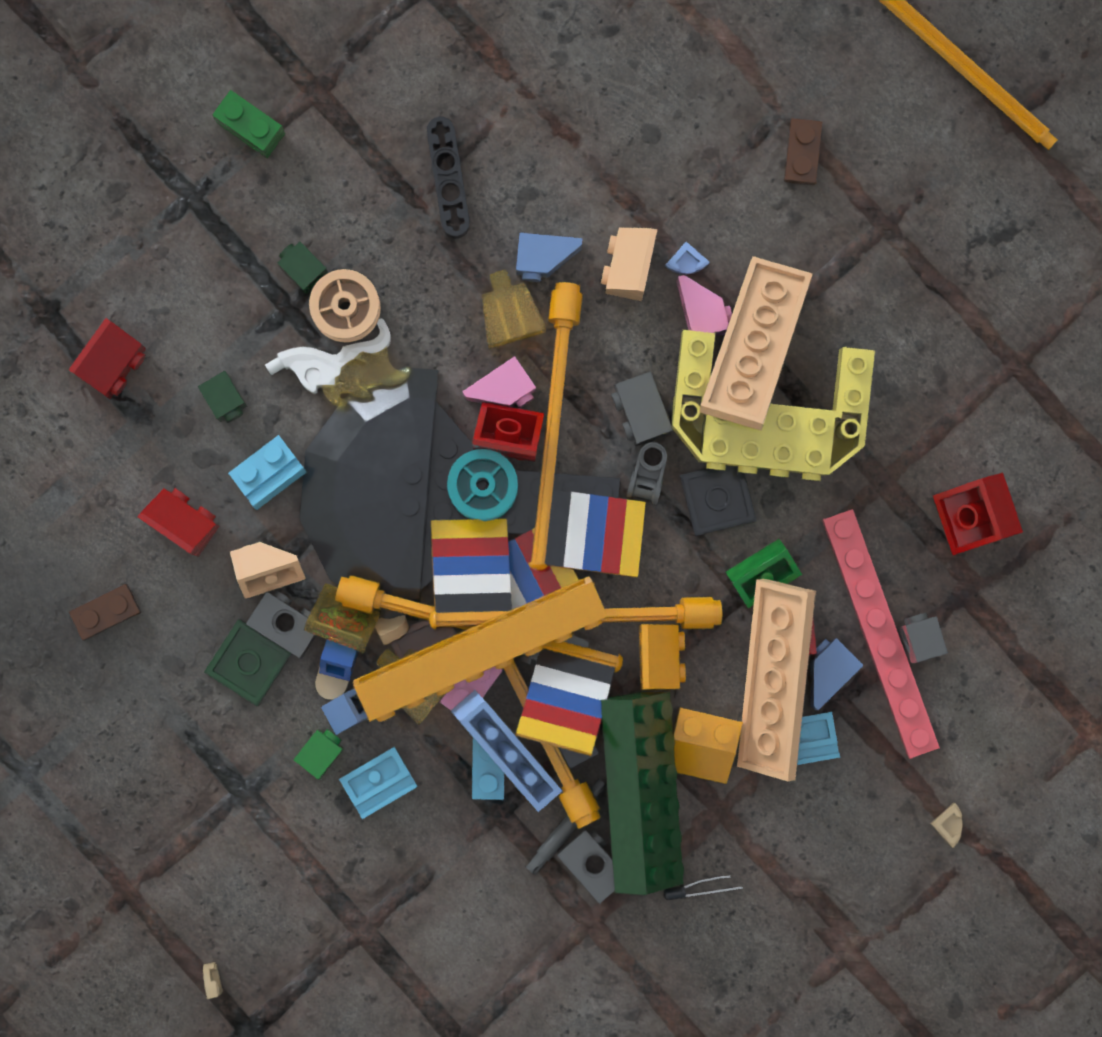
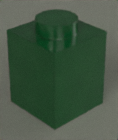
[277,241,328,294]
[197,370,247,423]

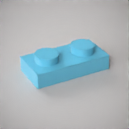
[472,737,504,800]

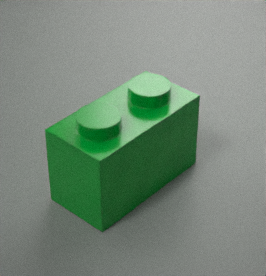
[212,90,285,158]
[725,539,802,608]

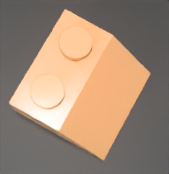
[601,228,657,301]

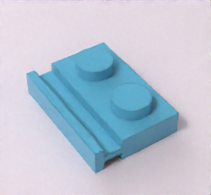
[229,435,307,510]
[797,712,840,765]
[339,747,418,819]

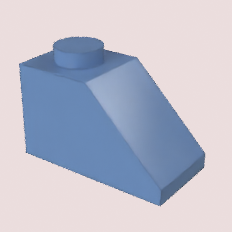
[516,233,582,282]
[811,638,863,710]
[321,688,368,735]

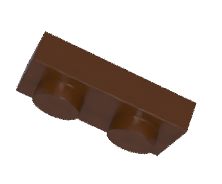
[784,118,822,185]
[69,584,141,641]

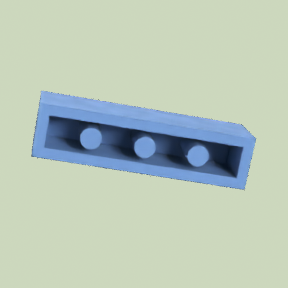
[451,690,562,812]

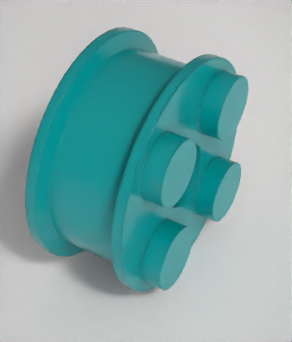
[447,449,518,521]

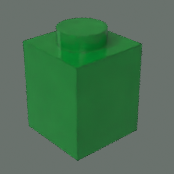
[293,728,344,780]

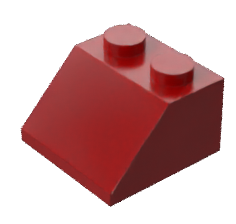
[69,318,146,399]
[472,402,544,462]
[933,472,1023,555]
[138,488,220,557]

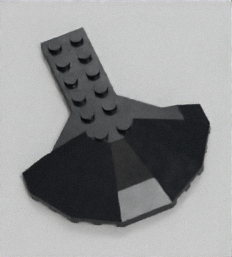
[300,367,620,622]

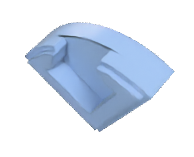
[665,242,710,274]

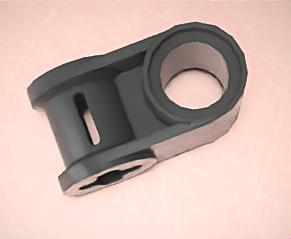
[626,442,667,506]

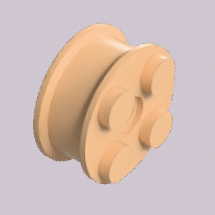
[309,269,381,343]

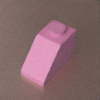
[676,275,732,336]
[462,356,536,409]

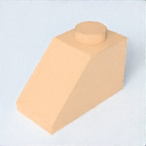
[230,542,306,599]

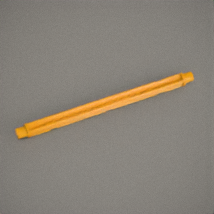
[879,0,1058,150]

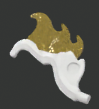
[265,319,411,406]

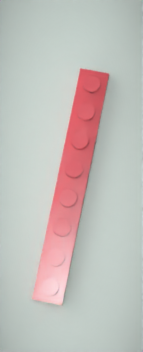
[822,509,940,759]

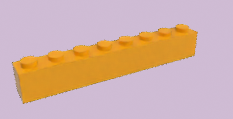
[353,576,607,722]

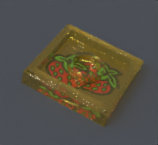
[304,583,382,653]

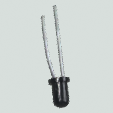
[663,876,743,900]

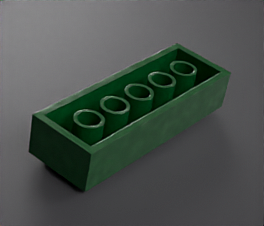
[601,692,684,895]

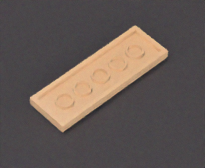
[699,256,813,431]
[737,579,816,782]

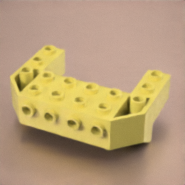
[671,330,875,481]

